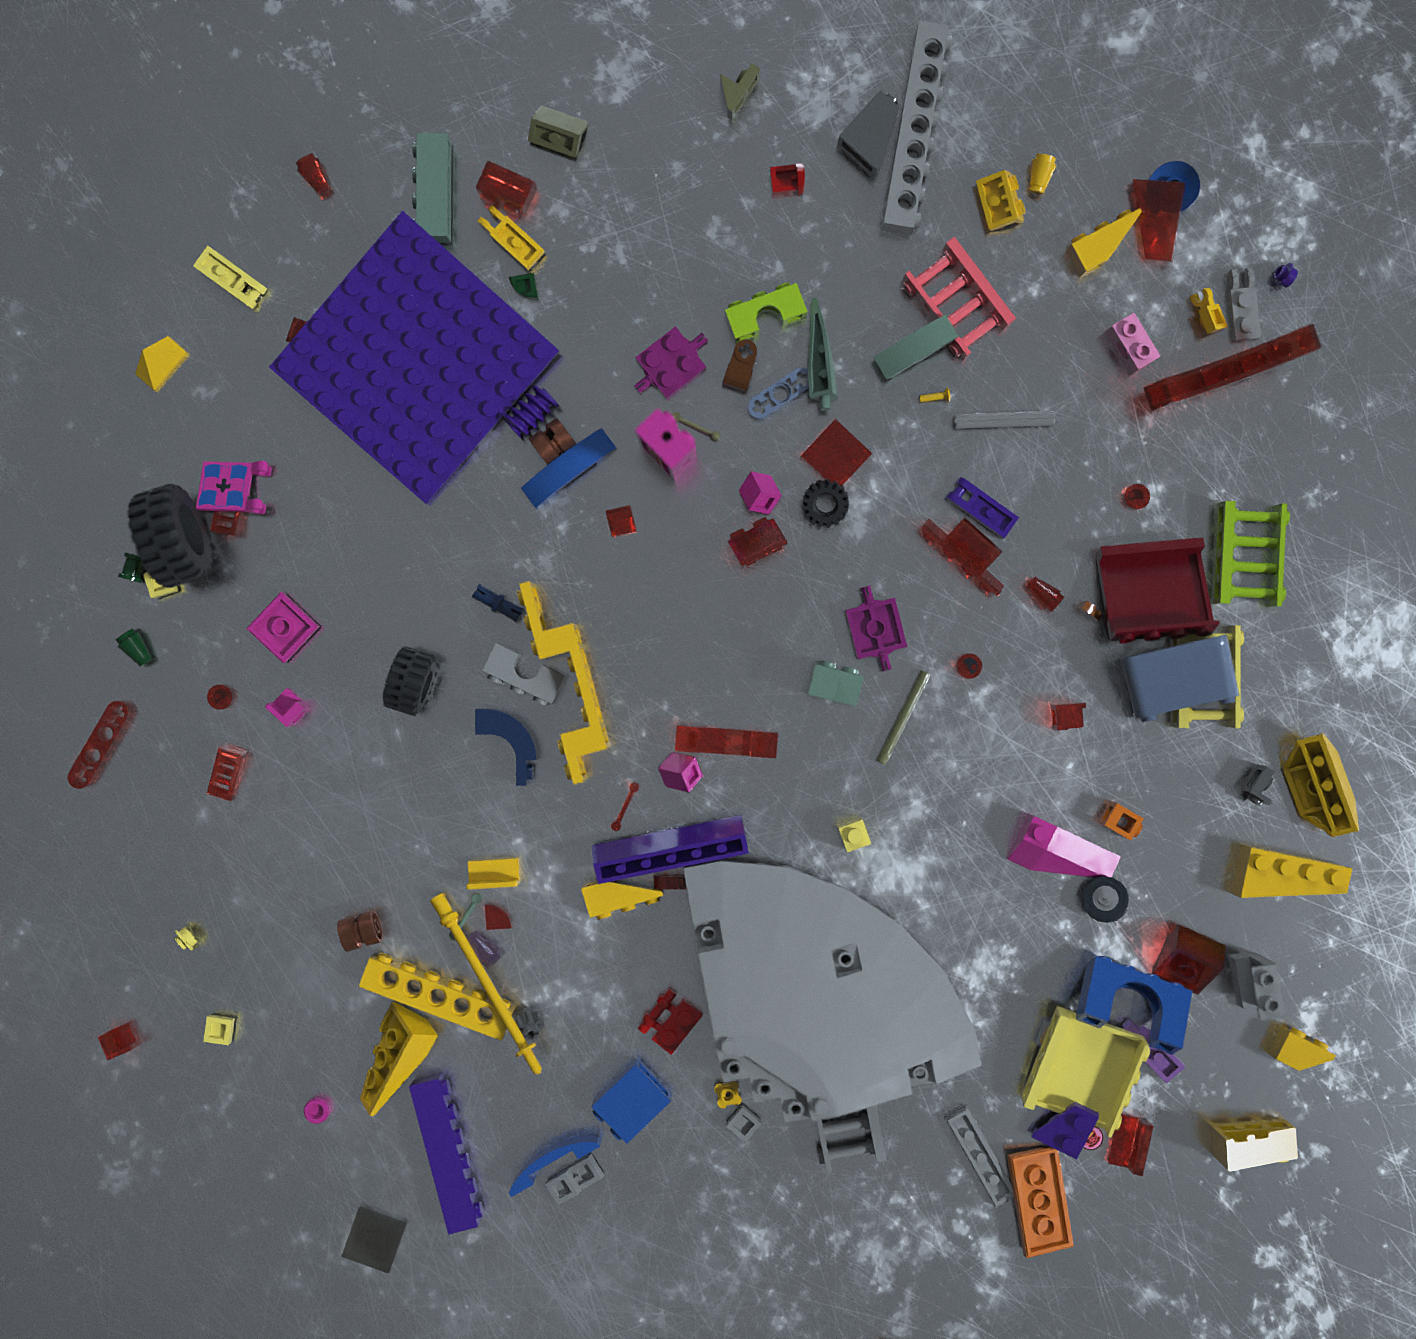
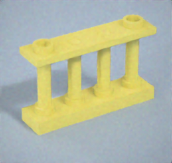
[1172,625,1244,728]

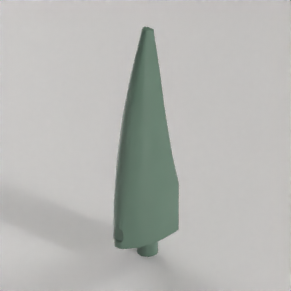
[808,297,838,411]

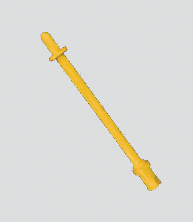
[430,893,542,1075]

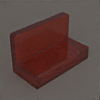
[1107,1114,1153,1176]

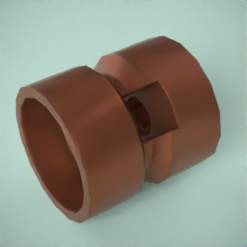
[528,417,576,465]
[337,910,383,952]

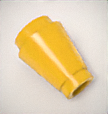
[1029,153,1057,194]

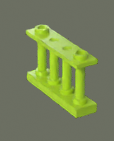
[1213,501,1290,607]

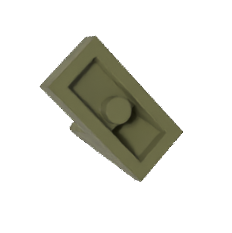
[720,63,760,120]

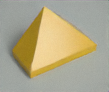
[135,336,188,391]

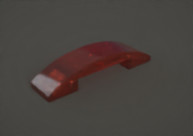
[675,726,778,758]

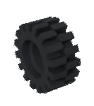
[802,479,849,528]

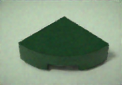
[509,273,539,300]

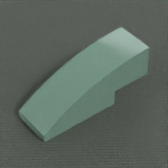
[874,315,959,379]

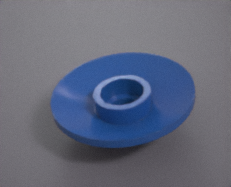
[1147,161,1200,214]

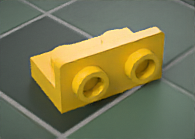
[976,169,1026,231]

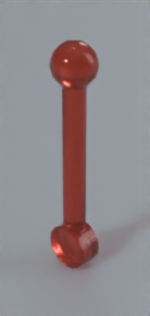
[611,782,639,831]

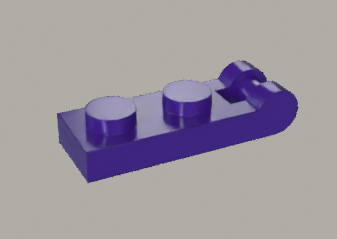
[946,477,1019,539]

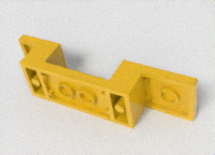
[517,581,610,785]

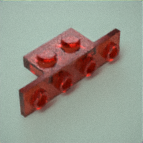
[921,517,1004,596]

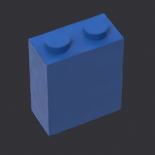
[591,1059,672,1144]

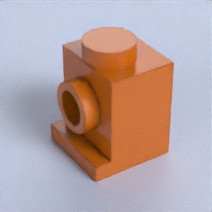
[1098,801,1144,840]

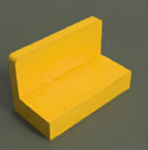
[466,857,521,890]

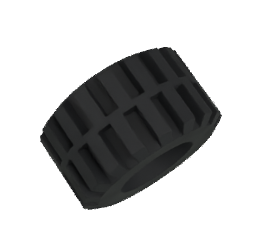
[383,646,436,716]

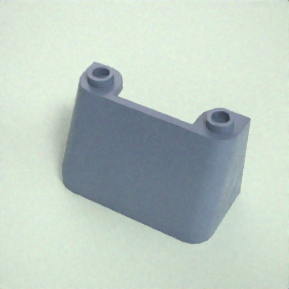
[1121,635,1239,722]

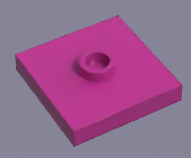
[246,592,320,663]

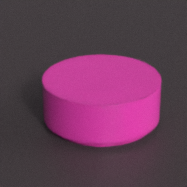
[304,1096,331,1124]

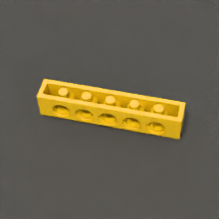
[358,952,516,1041]

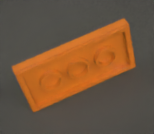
[1007,1146,1074,1258]

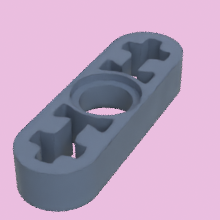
[748,367,809,420]

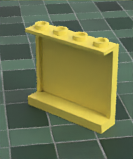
[1021,1006,1150,1138]

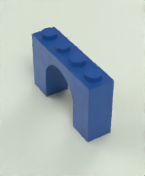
[1075,956,1192,1055]

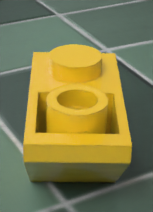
[1268,1026,1336,1071]

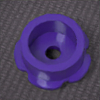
[1273,263,1298,288]

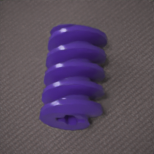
[503,386,561,440]

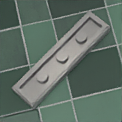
[944,1105,1014,1208]

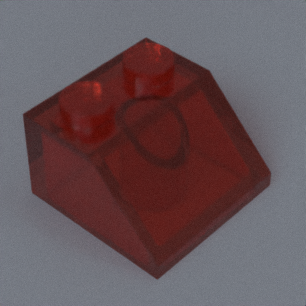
[727,517,788,569]
[1152,924,1226,995]

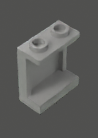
[1231,953,1286,1020]

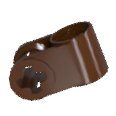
[722,339,757,392]

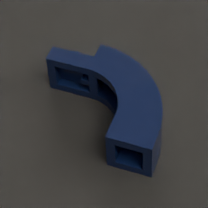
[475,708,539,786]

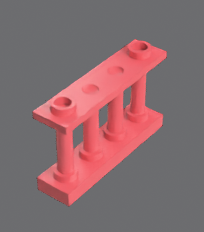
[902,236,1016,360]

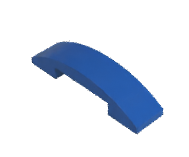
[521,428,617,509]
[509,1135,602,1197]

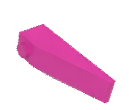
[1007,813,1121,878]

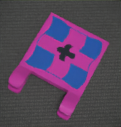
[196,461,272,514]

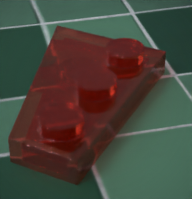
[1132,179,1186,262]

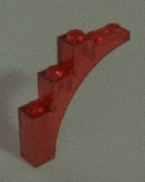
[1143,324,1322,411]

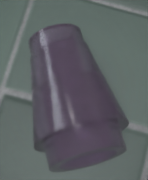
[467,930,502,969]

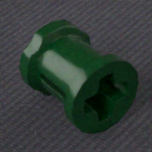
[118,552,143,583]

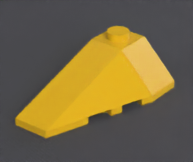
[360,1002,438,1116]

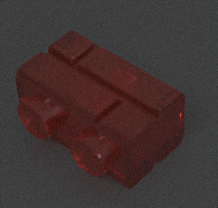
[476,161,537,215]

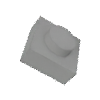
[726,1105,762,1143]

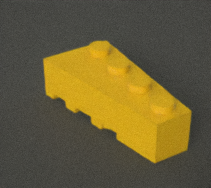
[1231,844,1352,898]

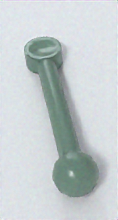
[449,893,482,940]

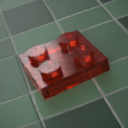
[800,419,872,486]

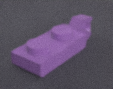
[1122,1018,1186,1083]

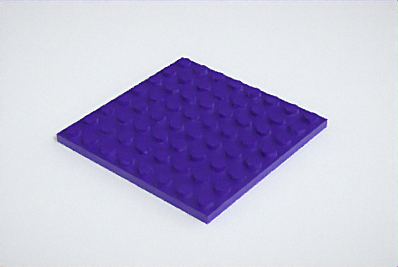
[269,210,560,504]

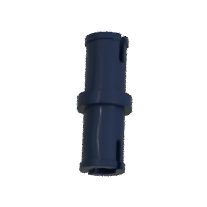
[472,584,524,622]

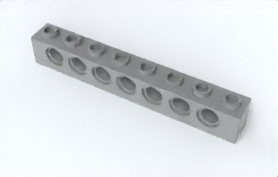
[881,20,952,235]

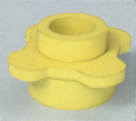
[174,927,198,950]

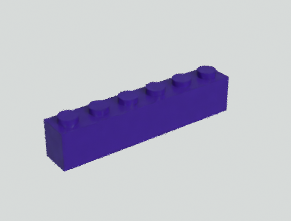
[592,815,749,884]
[409,1072,484,1235]

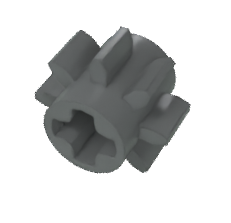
[515,1008,545,1041]

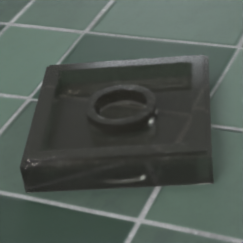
[341,1206,407,1274]

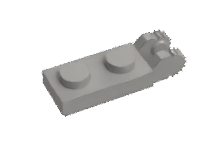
[1228,267,1261,342]

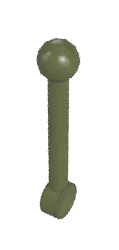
[672,412,720,441]

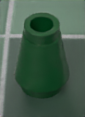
[116,628,152,667]

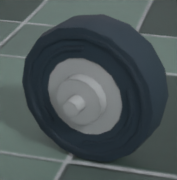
[1082,876,1129,923]

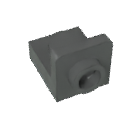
[1241,765,1275,806]

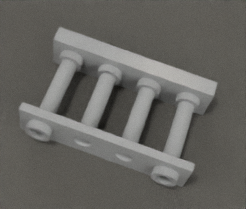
[817,1105,887,1172]

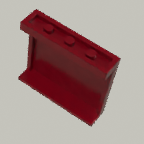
[1096,537,1220,644]

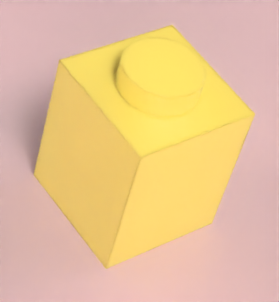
[836,817,872,853]

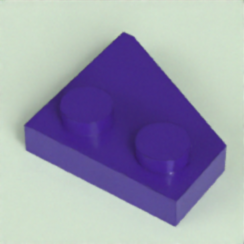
[1031,1102,1099,1160]

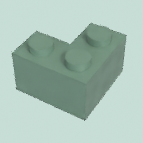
[806,661,864,706]

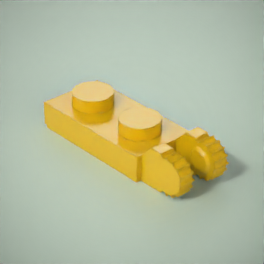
[477,205,545,271]

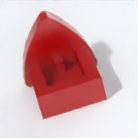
[770,163,805,195]

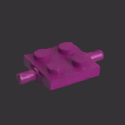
[634,326,708,399]
[845,585,907,672]

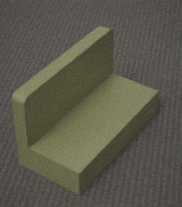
[528,106,588,158]

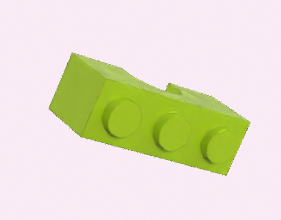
[725,282,808,344]

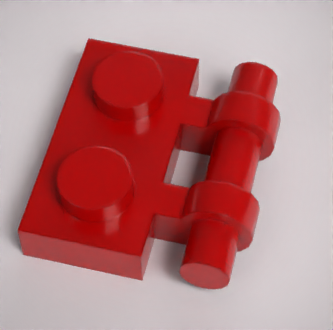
[638,988,703,1055]

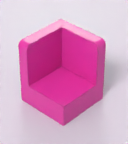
[739,471,782,514]
[265,688,310,727]
[658,752,703,793]

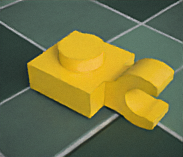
[1190,288,1228,334]

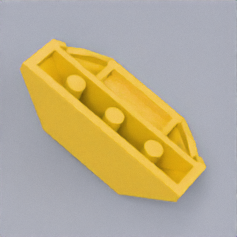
[1283,733,1359,837]

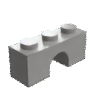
[482,643,567,706]

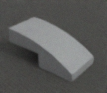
[545,1153,604,1205]

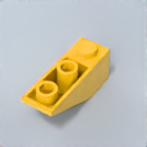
[1066,208,1142,277]
[581,880,664,920]

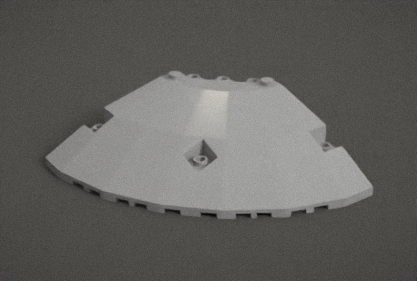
[683,859,982,1123]

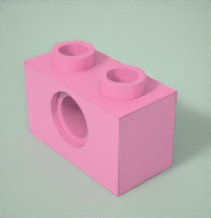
[1105,313,1161,375]

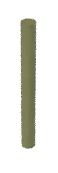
[877,670,930,765]

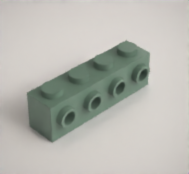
[412,133,452,243]

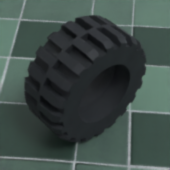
[127,484,212,588]

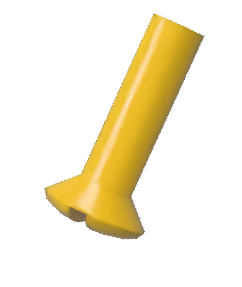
[920,387,951,402]

